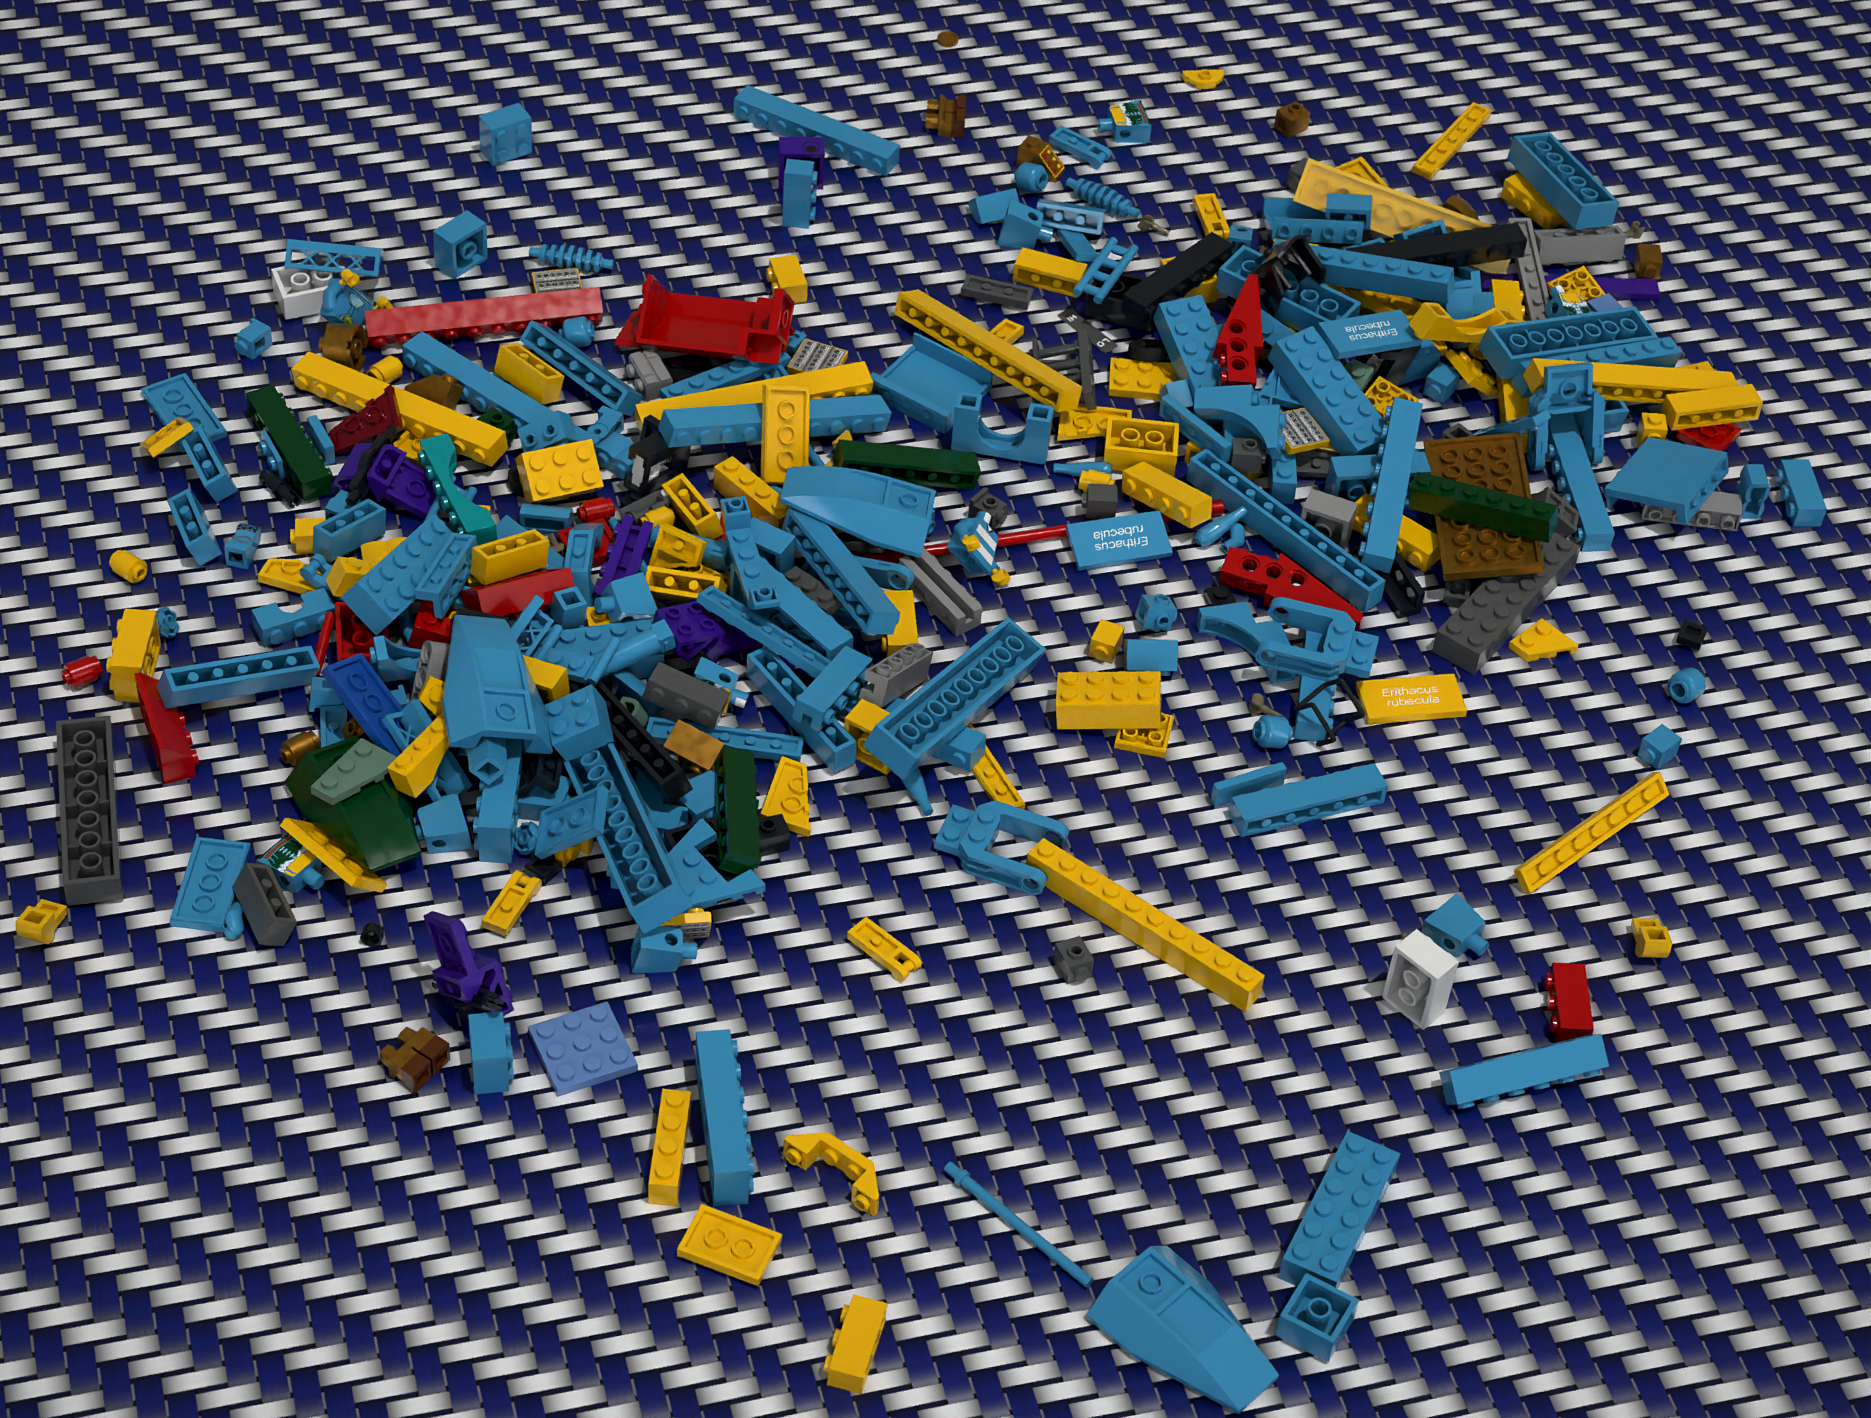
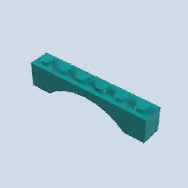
[417,433,497,546]

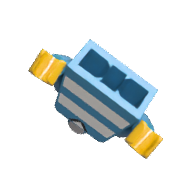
[947,511,1011,586]

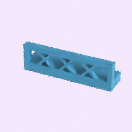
[285,239,385,277]
[414,532,477,619]
[511,595,554,657]
[382,699,472,802]

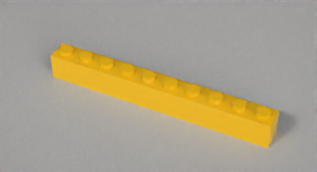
[1489,279,1530,453]
[894,290,1083,412]
[291,351,508,467]
[1523,358,1738,404]
[634,361,873,437]
[1026,838,1265,1012]

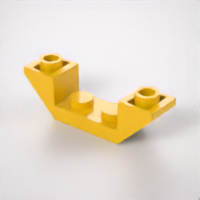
[783,1132,879,1217]

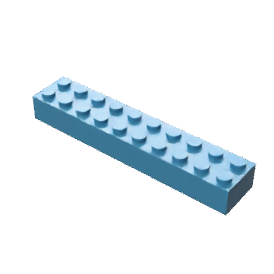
[863,617,1047,780]
[563,741,693,934]

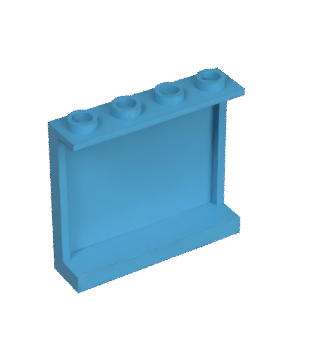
[1262,197,1364,244]
[870,332,993,434]
[1604,437,1729,524]

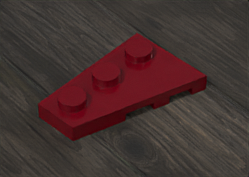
[329,385,404,456]

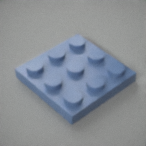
[528,1002,638,1097]

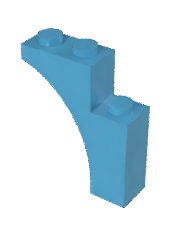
[1194,385,1287,459]
[1196,602,1296,684]
[369,636,421,690]
[449,736,508,785]

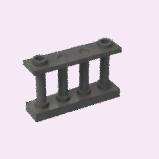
[1029,328,1097,410]

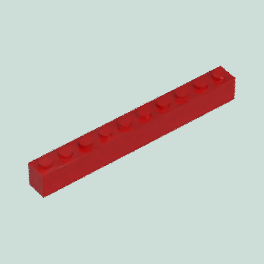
[364,287,604,348]

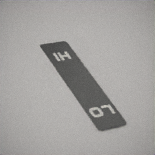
[1058,308,1118,353]

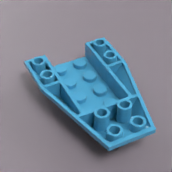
[779,466,936,558]
[442,615,553,754]
[1086,1246,1279,1414]

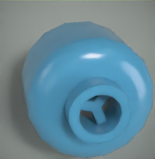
[1014,162,1048,193]
[559,316,595,348]
[1668,668,1706,703]
[1252,715,1293,749]

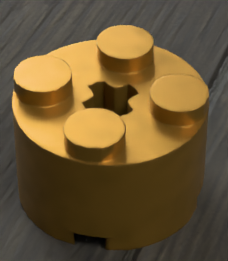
[318,323,367,372]

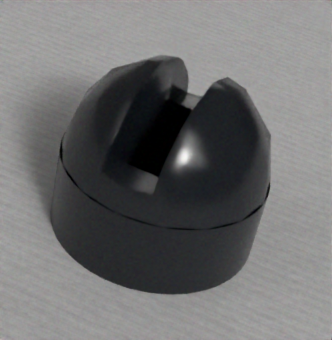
[360,922,384,947]

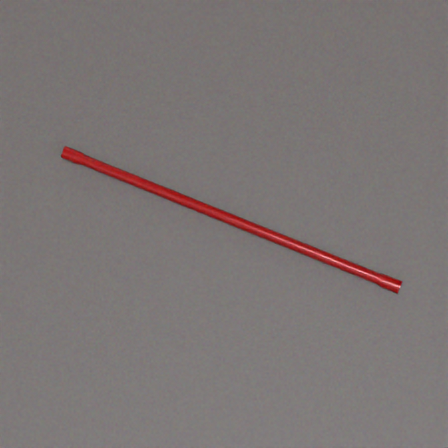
[858,500,1224,563]

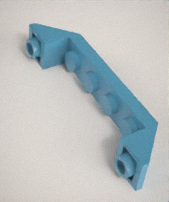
[720,496,780,610]

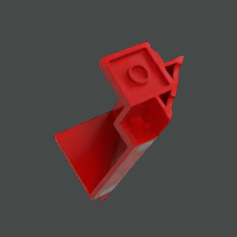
[615,274,796,365]

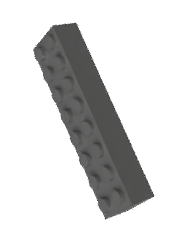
[1432,532,1581,675]
[56,716,124,906]

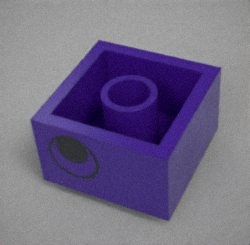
[778,137,825,189]

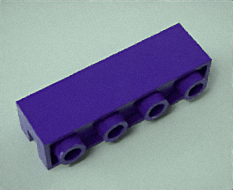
[592,515,653,598]

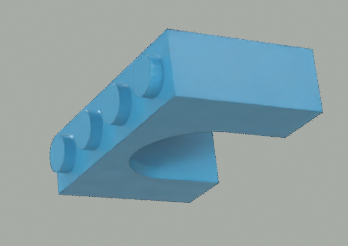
[951,391,1054,465]

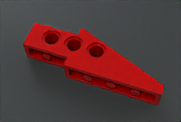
[1212,274,1263,390]
[1220,547,1363,632]

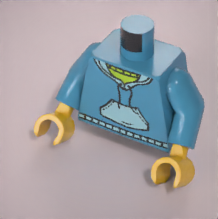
[320,269,394,326]

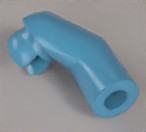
[1221,523,1245,554]
[224,902,244,939]

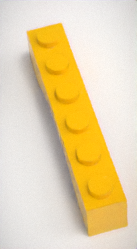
[1409,302,1520,344]
[387,711,449,798]

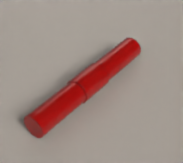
[315,612,335,676]

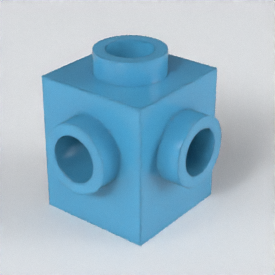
[1135,594,1177,632]

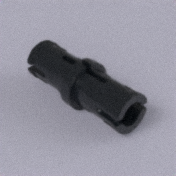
[259,469,302,508]

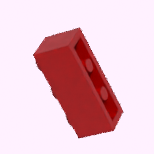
[1544,962,1594,1043]

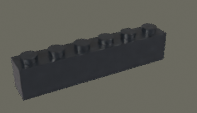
[1121,232,1233,325]

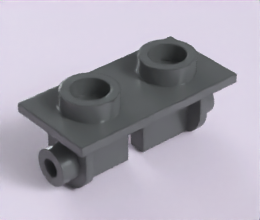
[618,489,671,525]

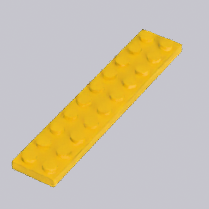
[1292,158,1511,274]

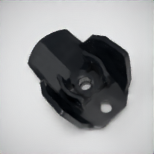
[1250,233,1326,317]

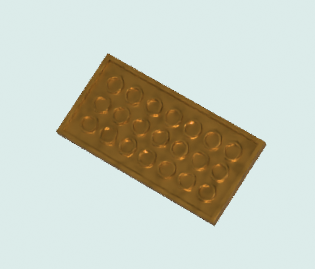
[1424,432,1544,581]

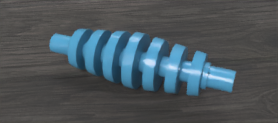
[1066,178,1140,218]
[529,244,614,272]

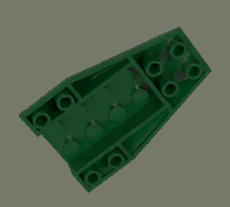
[284,736,422,873]

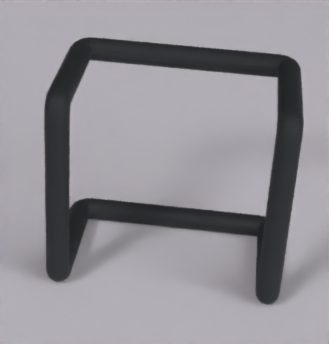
[1294,678,1365,747]

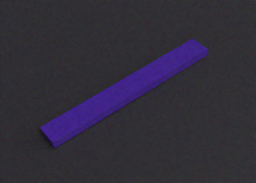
[1480,273,1660,300]

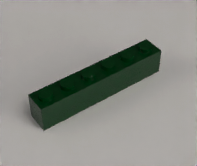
[246,385,334,502]
[832,439,981,490]
[1409,472,1558,543]
[714,744,762,875]

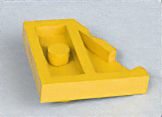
[648,523,707,568]
[1508,618,1578,662]

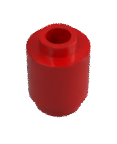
[576,497,615,523]
[61,655,103,689]

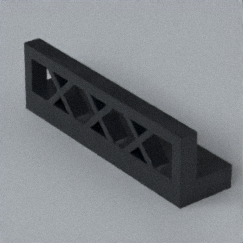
[1354,544,1425,619]
[518,726,563,798]

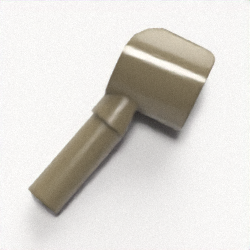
[1137,215,1170,236]
[1624,221,1645,239]
[548,533,565,557]
[1249,693,1283,716]

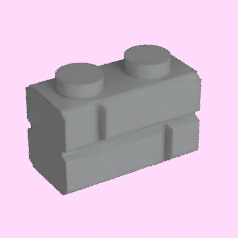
[626,348,673,401]

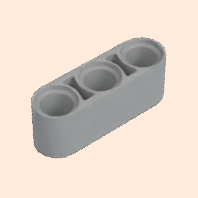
[410,640,450,714]

